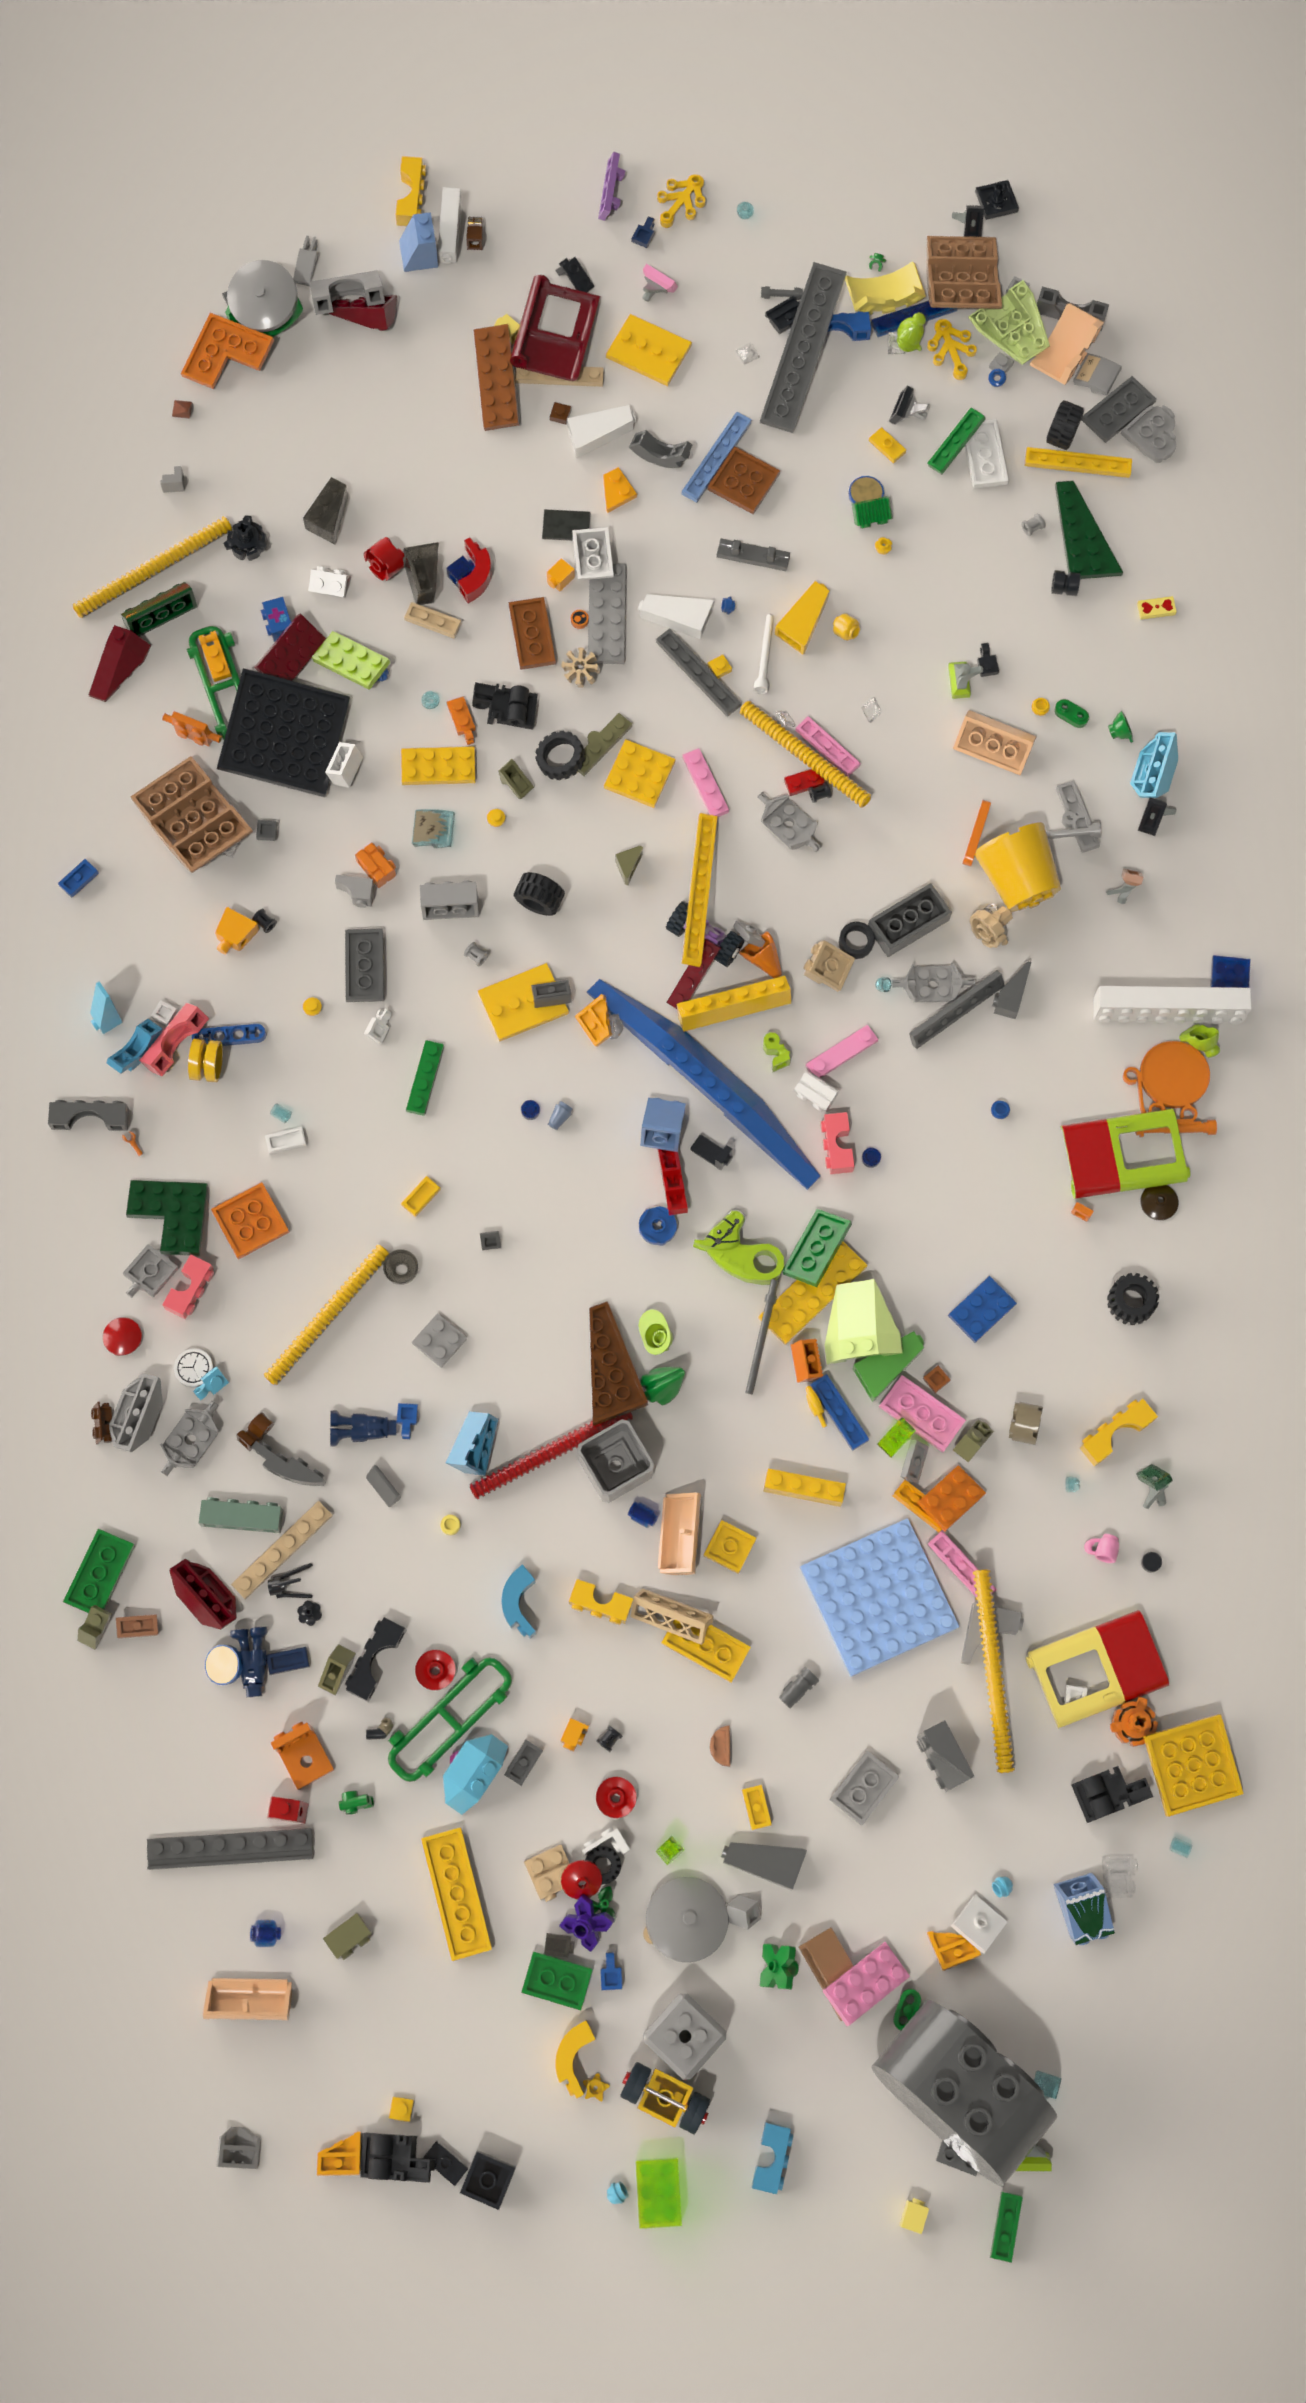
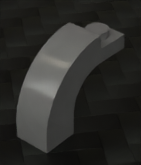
[629,430,693,468]

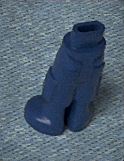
[330,1410,397,1447]
[230,1627,268,1698]

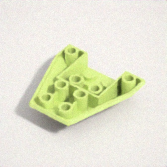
[968,280,1050,365]

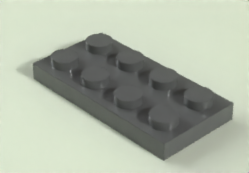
[1081,376,1157,443]
[345,929,384,1002]

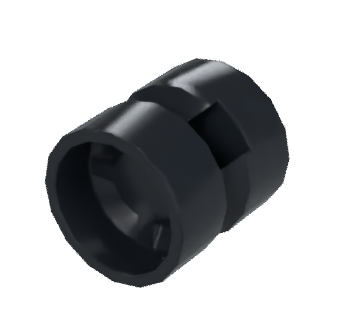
[1051,570,1080,596]

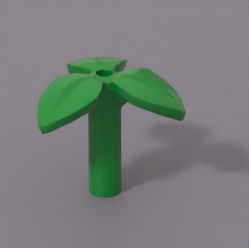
[591,1886,616,1922]

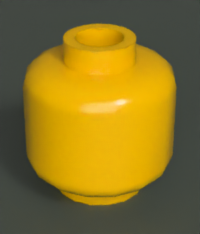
[833,614,860,641]

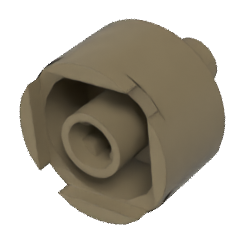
[1009,1402,1043,1445]

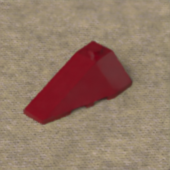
[327,295,397,331]
[88,625,151,702]

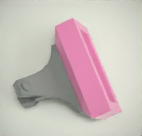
[642,264,678,302]

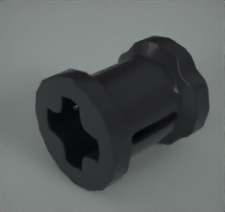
[808,782,831,803]
[252,909,277,933]
[596,1725,623,1752]

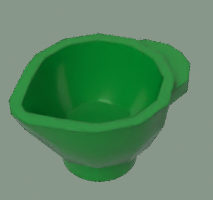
[1108,711,1134,743]

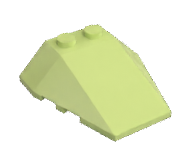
[825,1279,903,1364]

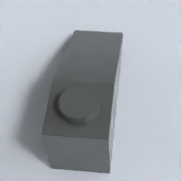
[992,961,1031,1019]

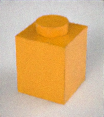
[547,558,575,592]

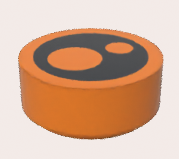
[571,610,589,629]

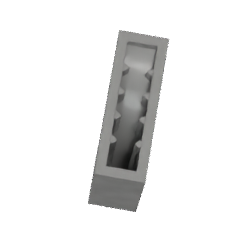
[961,1602,1024,1665]

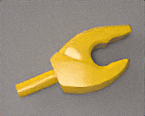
[806,1386,827,1428]

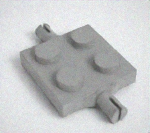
[123,1244,179,1298]

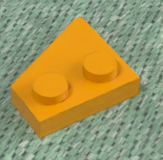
[575,994,612,1047]
[927,1931,981,1971]

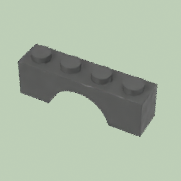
[1037,286,1109,331]
[48,1100,129,1131]

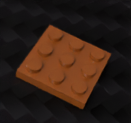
[707,446,780,514]

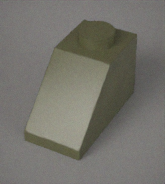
[318,1644,356,1695]

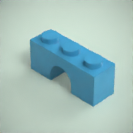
[751,2122,794,2194]

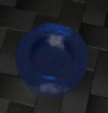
[521,1100,540,1120]
[862,1148,881,1168]

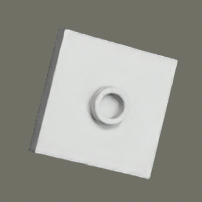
[951,1894,1007,1954]

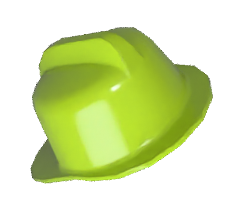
[638,1309,673,1355]

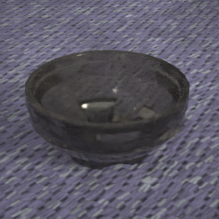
[383,1250,418,1285]

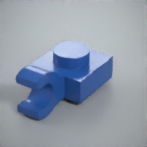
[397,1403,418,1439]
[600,1952,622,1990]

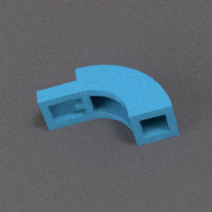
[106,1019,163,1074]

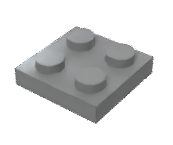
[412,1313,467,1368]

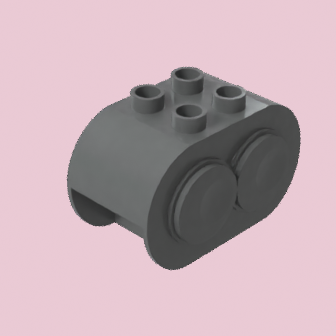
[872,2000,1057,2186]

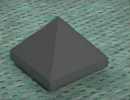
[480,1231,501,1250]

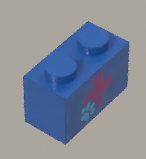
[261,597,291,642]

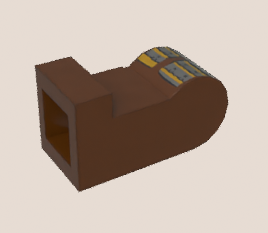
[466,217,483,250]

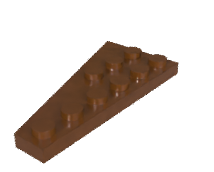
[589,1301,648,1426]

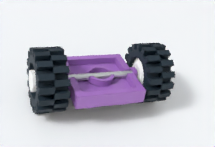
[666,901,744,967]

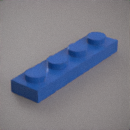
[810,1374,869,1451]

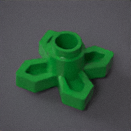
[760,1944,799,1990]

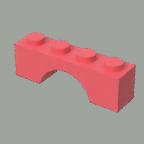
[139,1003,209,1076]

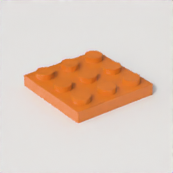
[211,1182,290,1260]

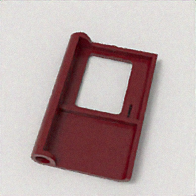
[510,275,600,381]

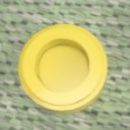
[440,1515,461,1535]

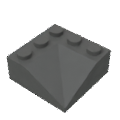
[916,1720,974,1792]

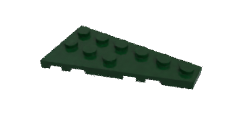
[1055,481,1123,579]

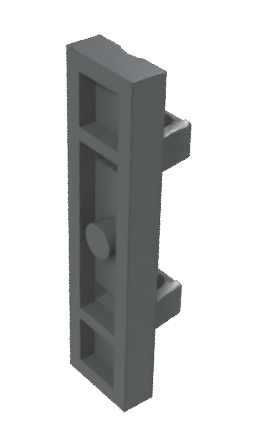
[717,538,790,571]

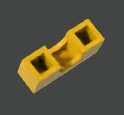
[569,1579,633,1625]

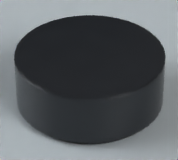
[1141,1552,1162,1573]

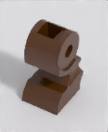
[236,1412,274,1451]

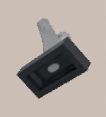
[889,385,929,425]

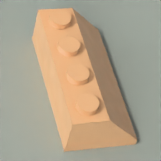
[953,710,1037,775]

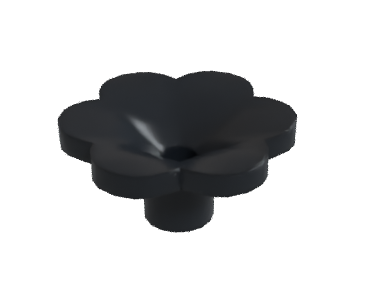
[297,1601,322,1626]

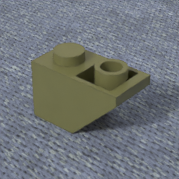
[953,1419,994,1462]

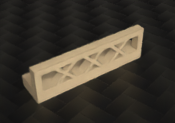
[630,1589,714,1645]

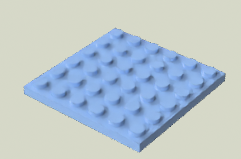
[800,1518,959,1677]

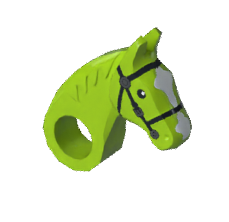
[693,1210,784,1285]

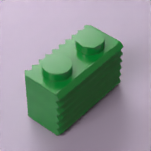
[852,496,892,528]

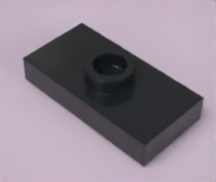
[423,2141,469,2186]

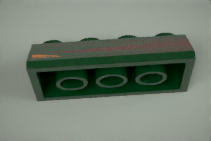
[121,582,197,636]

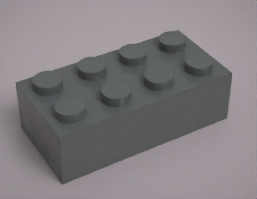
[868,883,952,957]

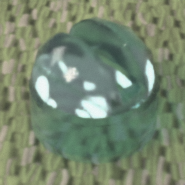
[875,977,892,992]
[1065,1477,1080,1492]

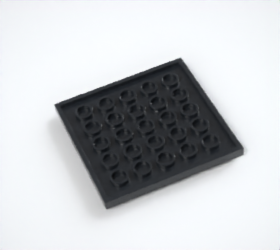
[217,668,350,797]

